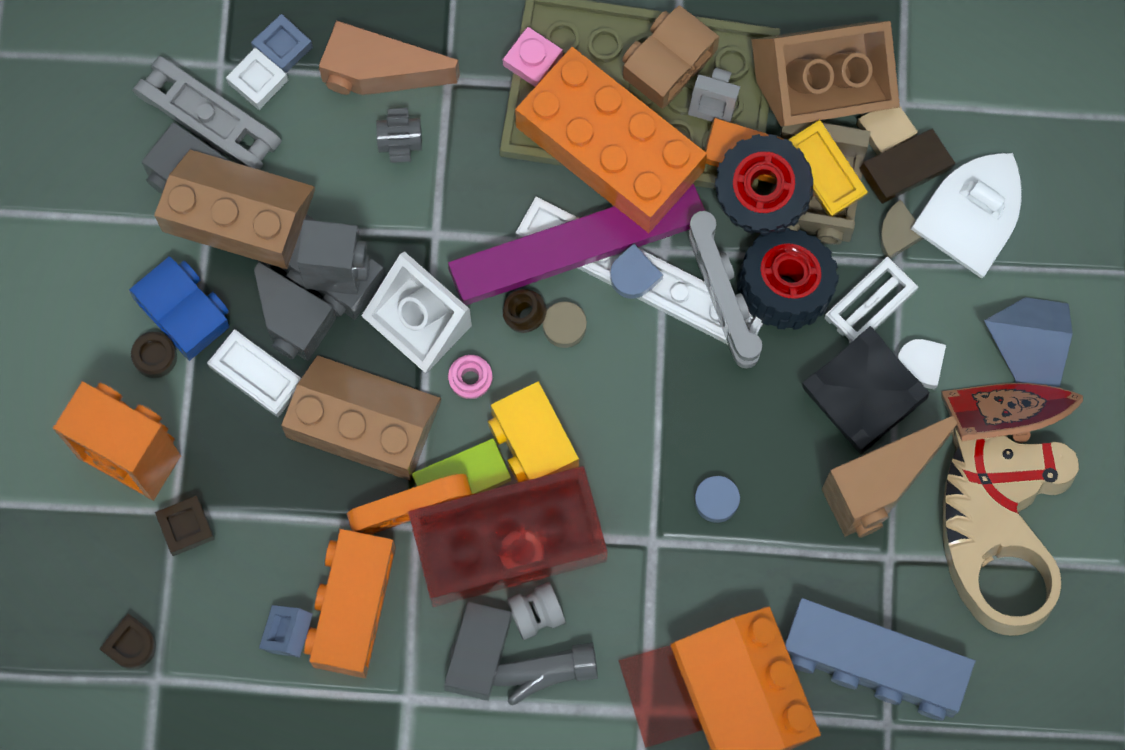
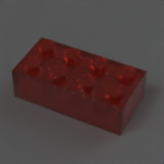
[408,466,608,607]

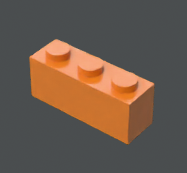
[304,529,396,679]

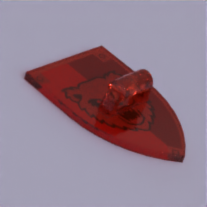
[619,645,703,748]

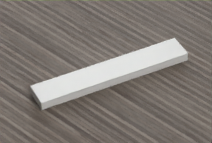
[515,197,763,345]

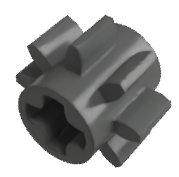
[376,108,422,163]

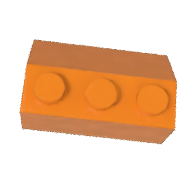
[670,606,821,750]

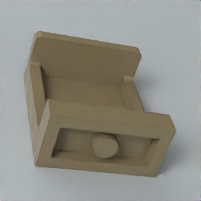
[770,121,871,245]

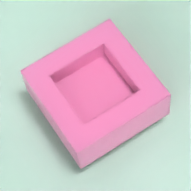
[503,27,563,87]

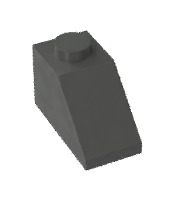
[254,263,337,361]

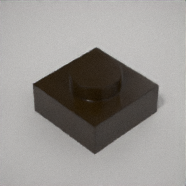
[155,496,215,556]

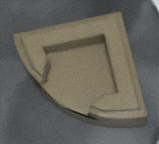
[881,200,923,259]

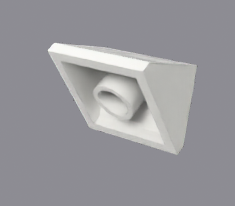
[362,252,472,373]

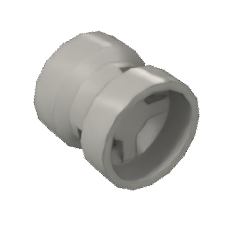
[507,582,566,641]

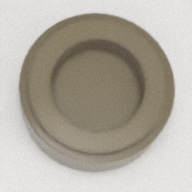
[543,302,587,348]

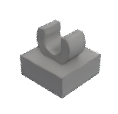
[688,68,740,123]

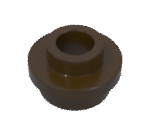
[503,290,547,333]

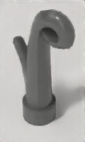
[449,639,598,705]

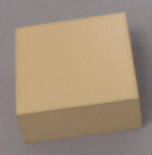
[857,107,918,155]

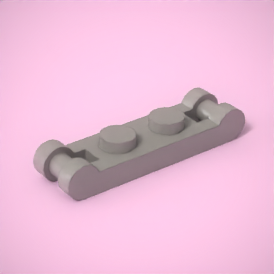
[132,56,282,170]
[688,211,762,369]

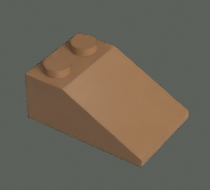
[822,415,957,538]

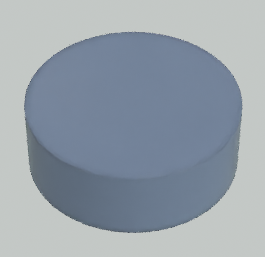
[695,476,740,523]

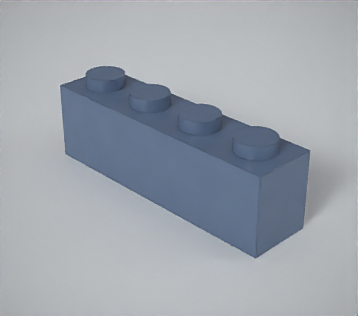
[785,598,975,721]

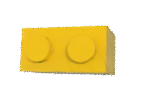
[487,381,579,492]

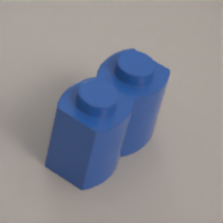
[129,256,229,361]

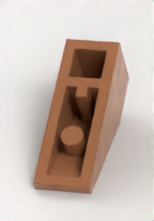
[319,21,460,95]

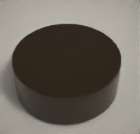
[131,332,177,378]

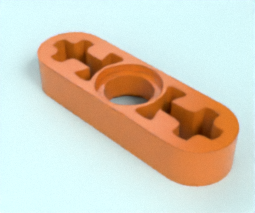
[347,474,473,535]

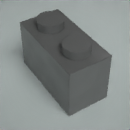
[297,219,370,295]

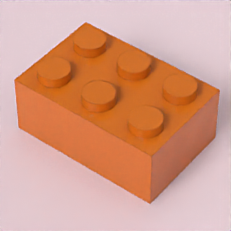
[53,381,181,501]

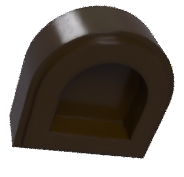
[99,614,156,670]

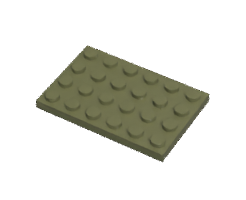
[500,0,781,193]

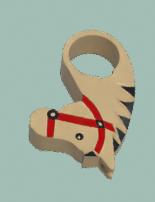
[943,428,1079,636]

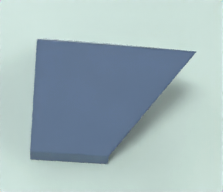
[984,297,1073,388]

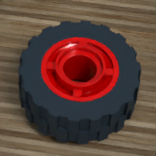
[715,134,813,235]
[737,228,839,330]

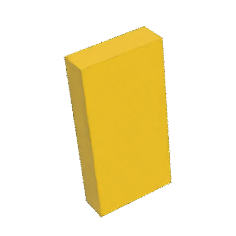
[789,120,868,217]

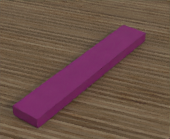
[448,183,705,305]

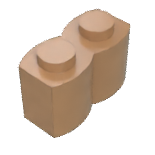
[622,5,720,109]

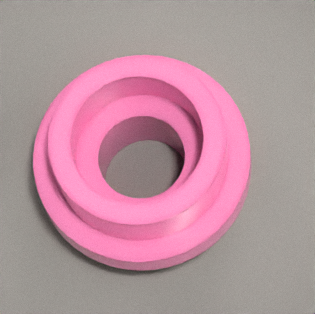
[448,355,492,399]

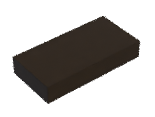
[859,128,956,204]

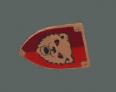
[941,383,1083,443]

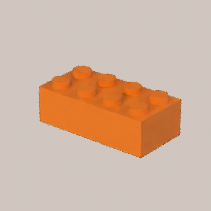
[515,47,707,233]

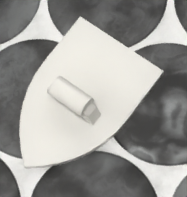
[911,153,1022,279]

